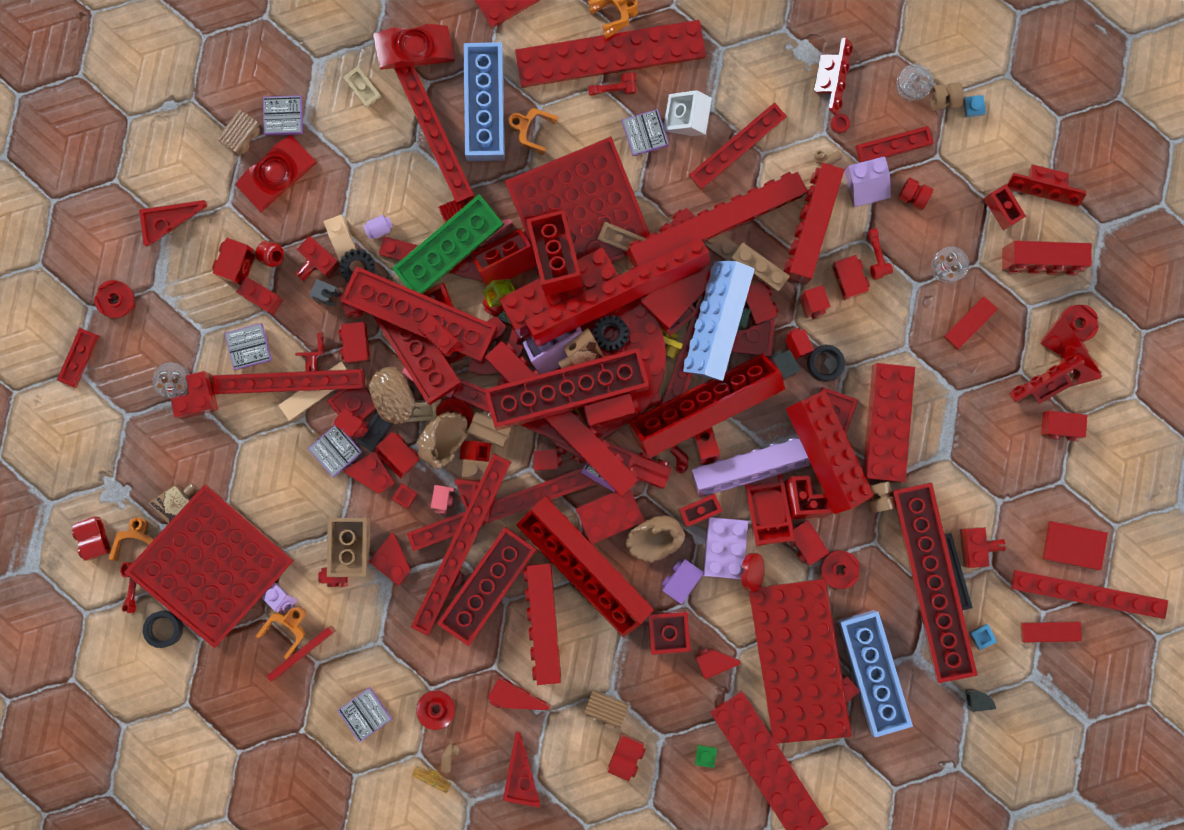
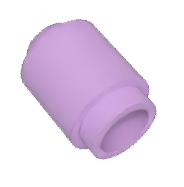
[363,215,393,239]

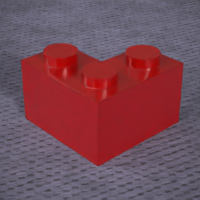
[170,371,218,419]
[784,476,834,520]

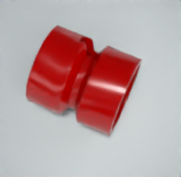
[898,177,934,211]

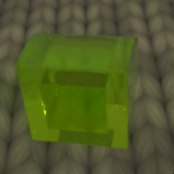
[482,279,515,307]

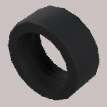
[807,344,845,382]
[142,610,183,648]

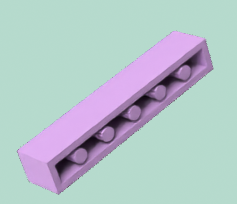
[692,438,810,498]

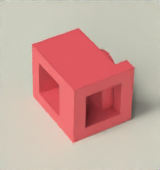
[431,485,456,514]

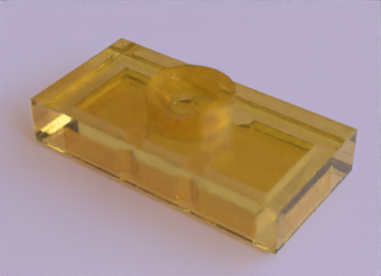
[412,765,452,793]

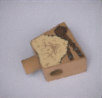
[558,328,604,369]
[149,483,199,524]

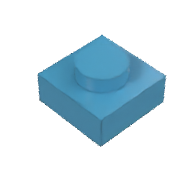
[963,95,986,118]
[969,624,997,650]

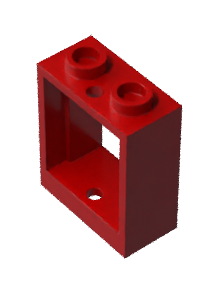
[584,393,641,428]

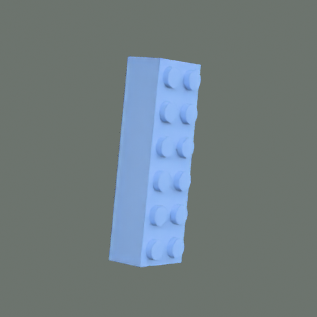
[464,42,505,161]
[683,261,754,381]
[837,610,913,737]

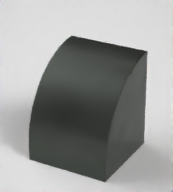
[965,689,996,712]

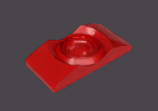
[373,24,455,70]
[235,135,317,213]
[744,474,795,546]

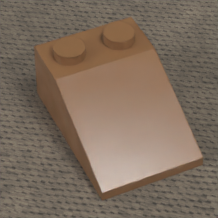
[327,518,371,577]

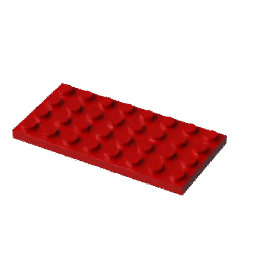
[749,578,852,744]

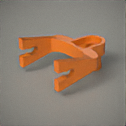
[588,0,638,39]
[508,108,559,155]
[109,517,155,561]
[256,606,306,659]

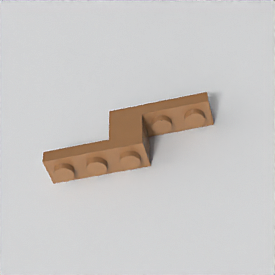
[703,234,790,293]

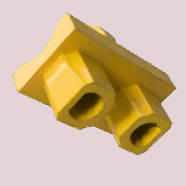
[661,328,683,359]

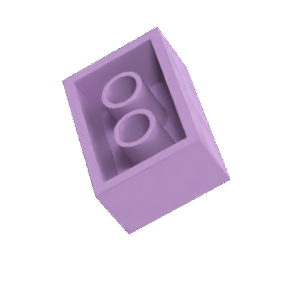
[703,517,748,579]

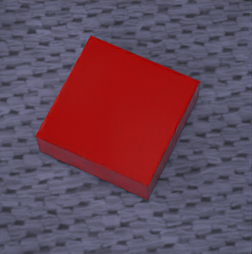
[392,483,419,510]

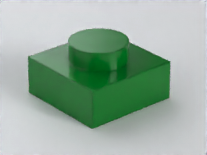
[694,744,717,768]

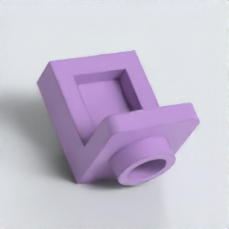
[261,583,297,615]

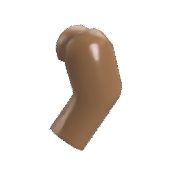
[814,150,843,165]
[441,743,460,773]

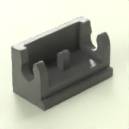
[309,279,342,307]

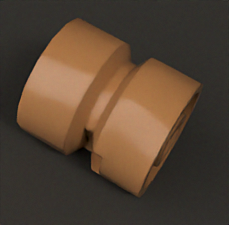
[930,83,963,110]
[869,481,896,513]

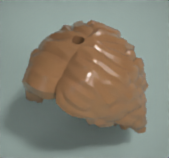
[369,367,415,425]
[417,412,468,469]
[626,515,685,563]

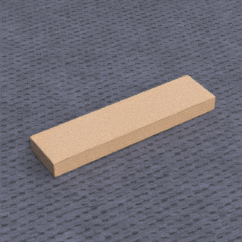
[278,361,347,421]

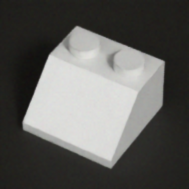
[664,90,712,136]

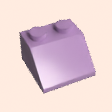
[844,157,891,207]

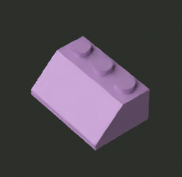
[522,327,583,374]

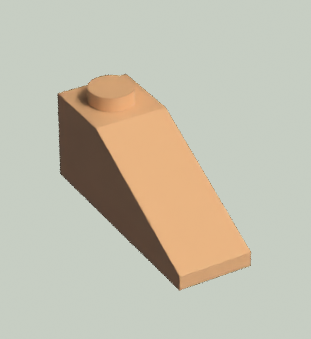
[323,215,364,272]

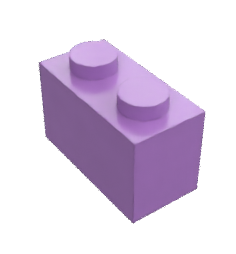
[661,559,704,604]

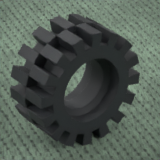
[340,248,375,283]
[593,315,630,352]

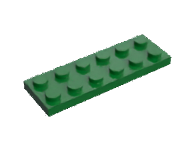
[392,194,505,294]

